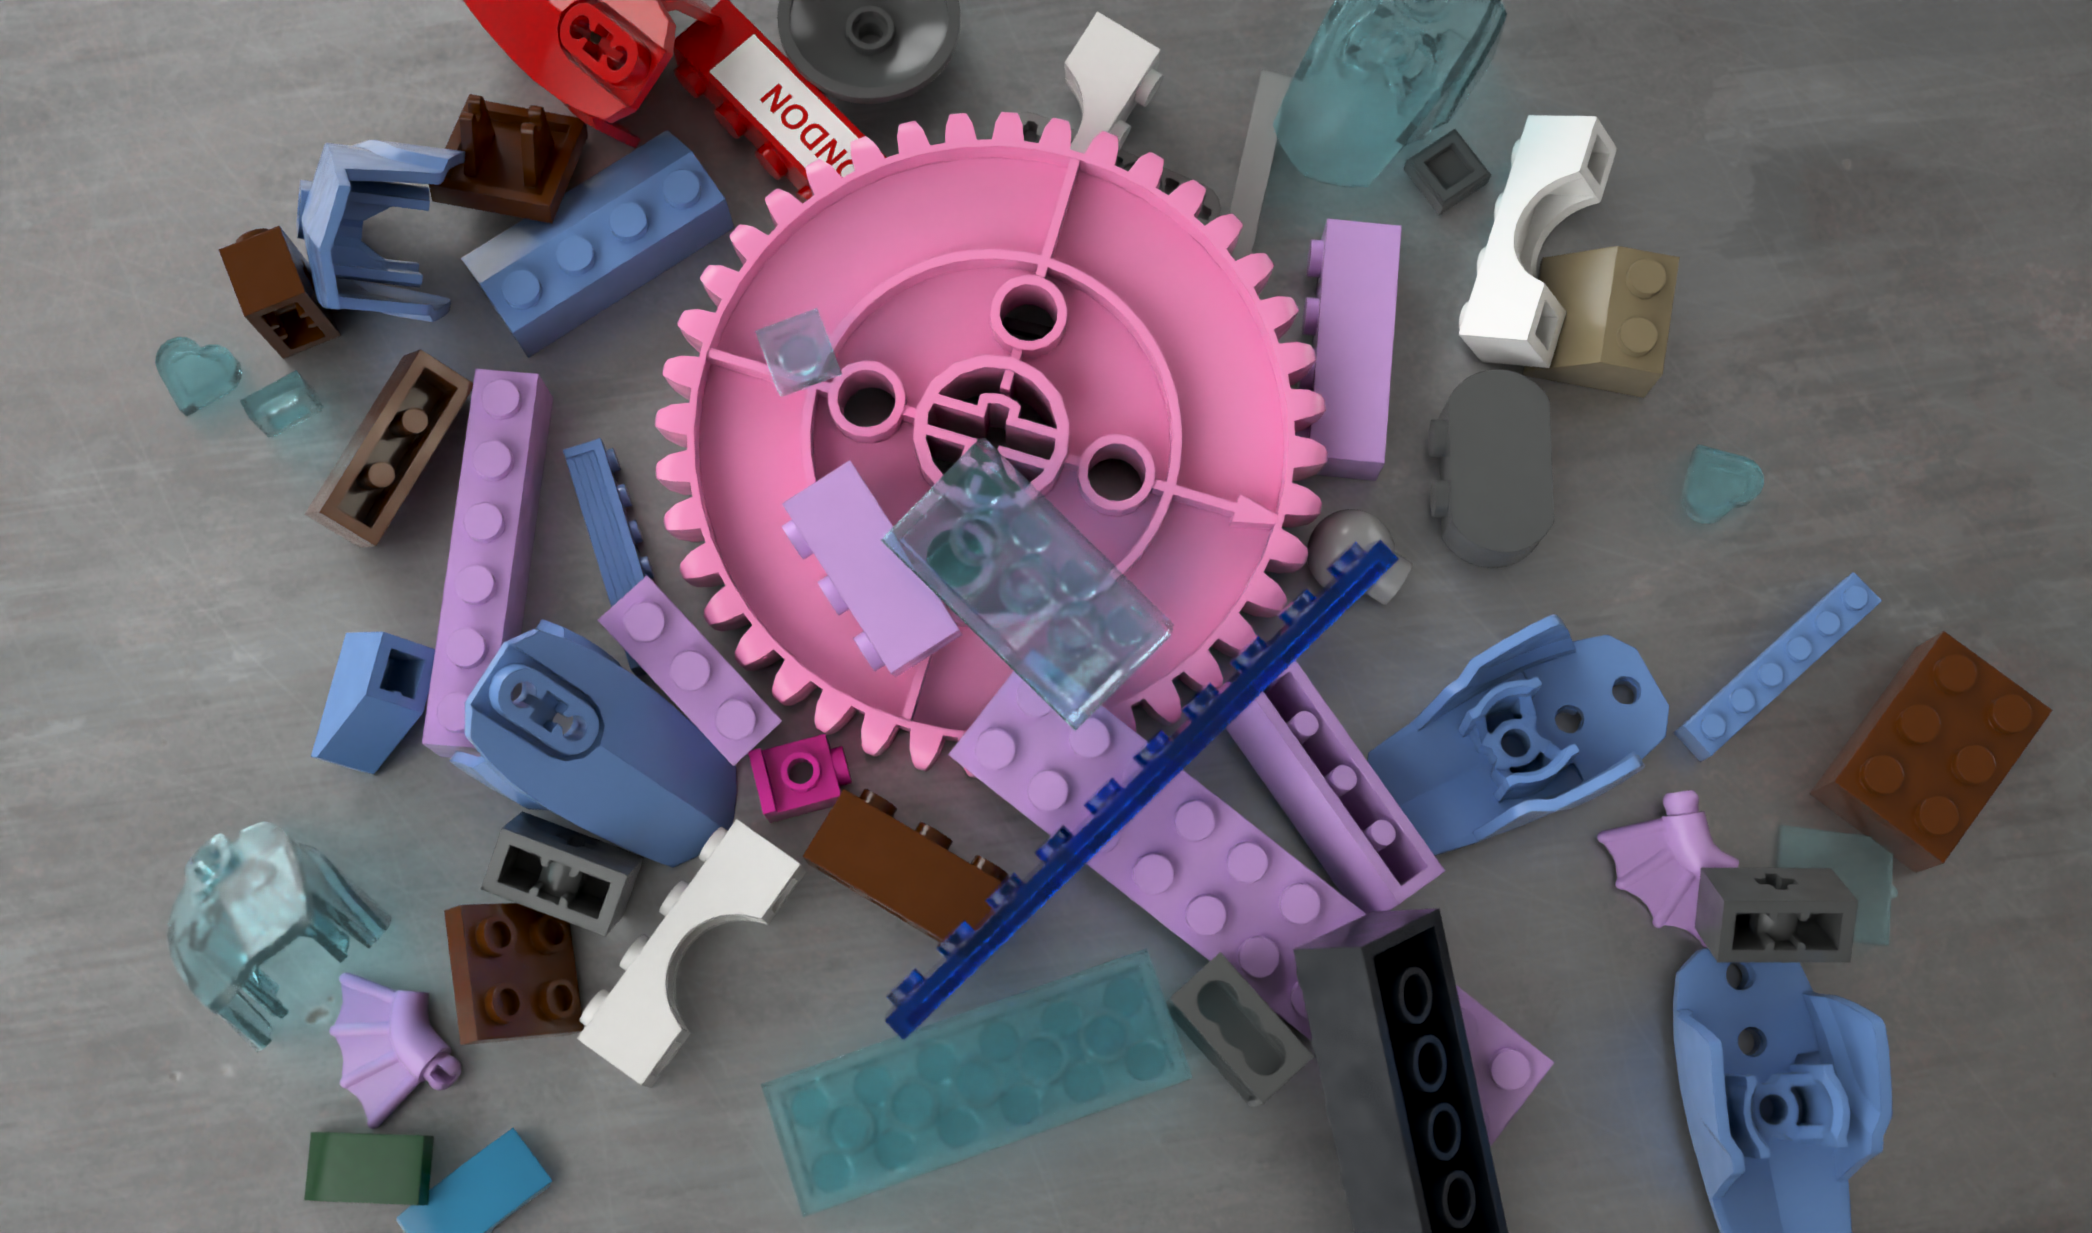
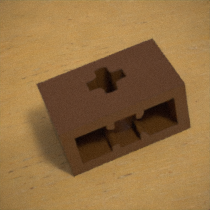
[218,226,341,359]

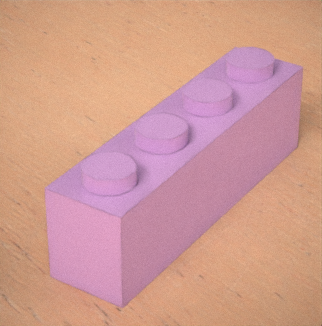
[1295,219,1402,481]
[1215,655,1445,914]

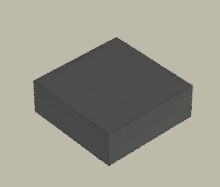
[1403,129,1491,215]

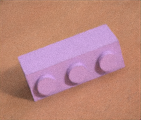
[782,460,963,677]
[598,576,782,766]

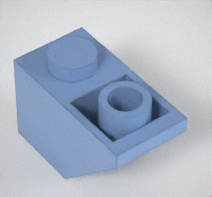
[311,632,435,774]

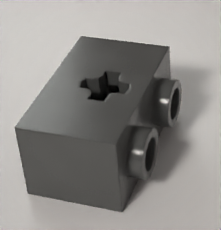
[481,811,644,936]
[1695,868,1858,963]

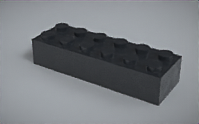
[1293,908,1508,1233]

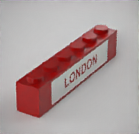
[673,0,887,203]

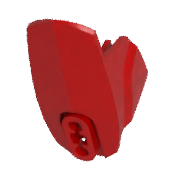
[463,0,722,148]

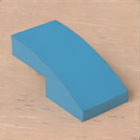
[396,1128,552,1233]

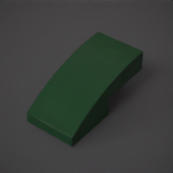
[304,1132,434,1205]

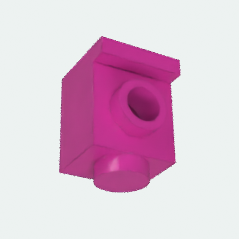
[748,734,852,823]

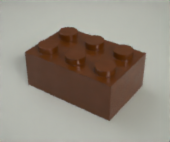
[1809,631,2053,873]

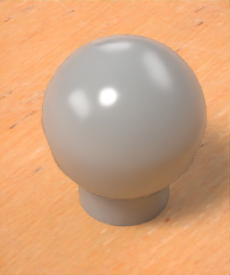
[1307,509,1413,606]

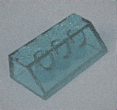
[881,438,1174,731]

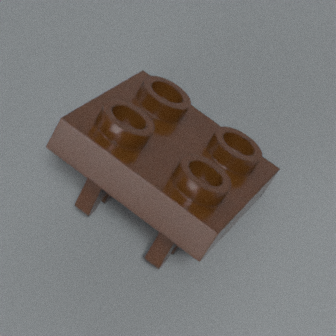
[429,94,588,223]
[444,903,584,1045]

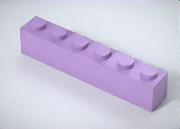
[422,369,553,758]

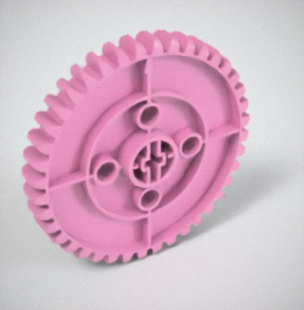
[655,112,1328,778]

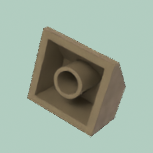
[1523,246,1680,398]

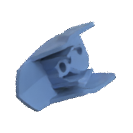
[296,140,466,322]
[1367,614,1669,856]
[450,619,737,868]
[1673,949,1893,1233]

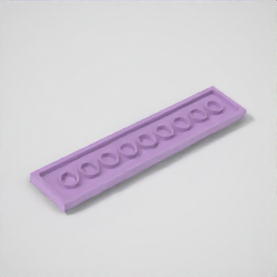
[948,650,1555,1147]

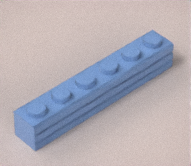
[563,438,655,677]
[1673,572,1882,762]

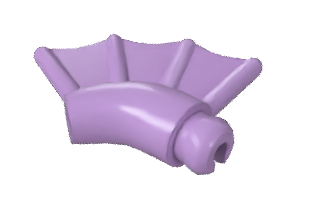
[1597,790,1739,948]
[329,972,461,1129]

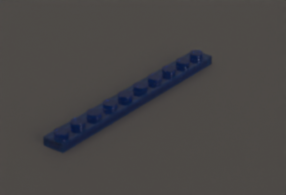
[884,539,1399,1040]

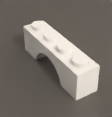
[1065,11,1164,154]
[1458,115,1617,368]
[577,819,806,1088]

